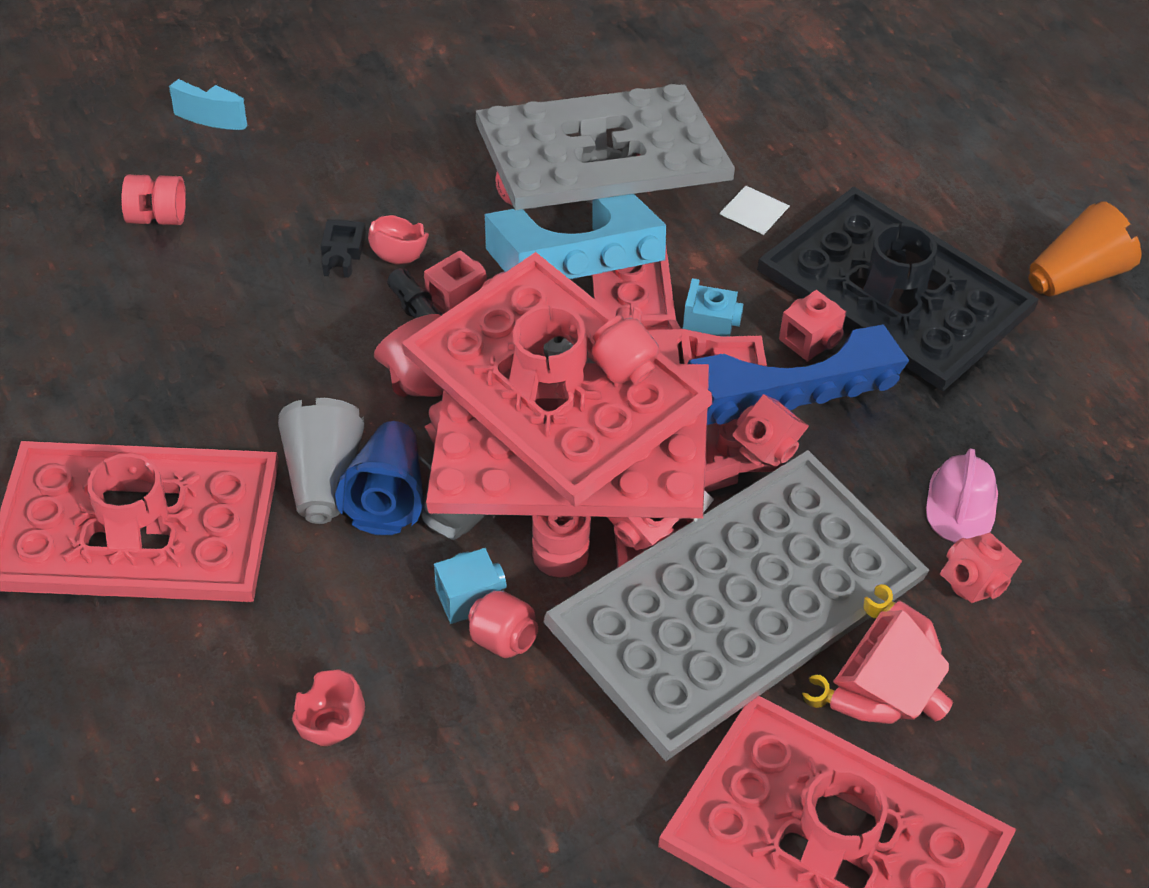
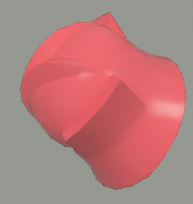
[374,314,444,397]

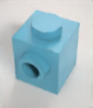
[434,548,506,624]

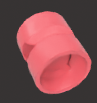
[122,174,186,225]
[532,515,591,578]

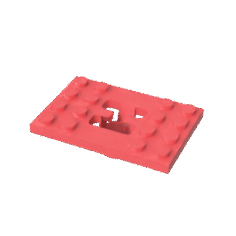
[402,252,712,507]
[426,363,709,519]
[0,441,279,602]
[658,696,1016,888]

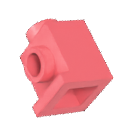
[424,250,487,314]

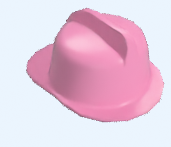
[926,448,998,543]

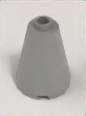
[278,398,364,524]

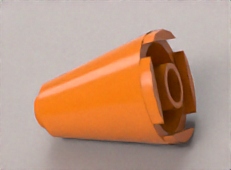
[1028,201,1142,297]

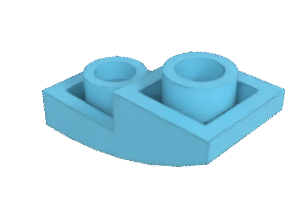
[169,79,247,130]

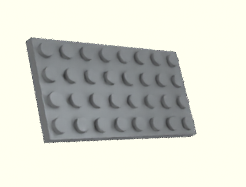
[544,450,929,761]

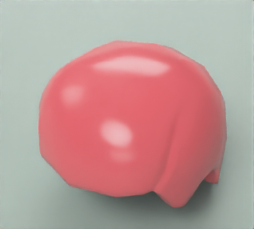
[368,215,429,265]
[292,669,365,746]

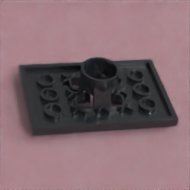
[757,187,1039,391]

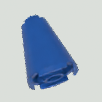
[335,421,424,535]

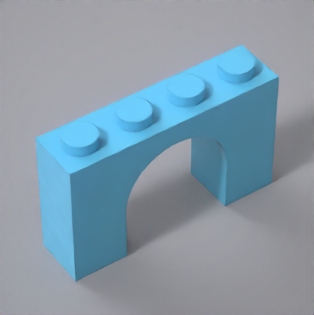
[485,194,666,279]

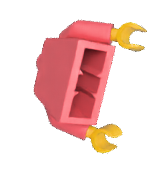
[802,584,953,724]

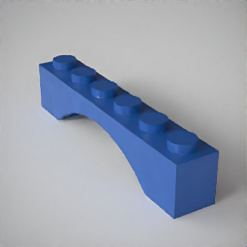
[687,324,909,425]

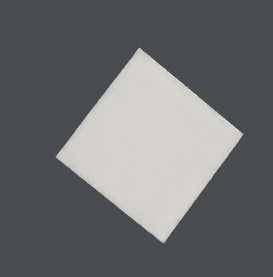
[719,186,790,235]

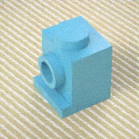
[683,278,744,337]

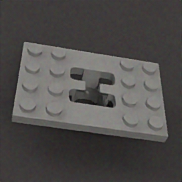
[476,84,735,210]

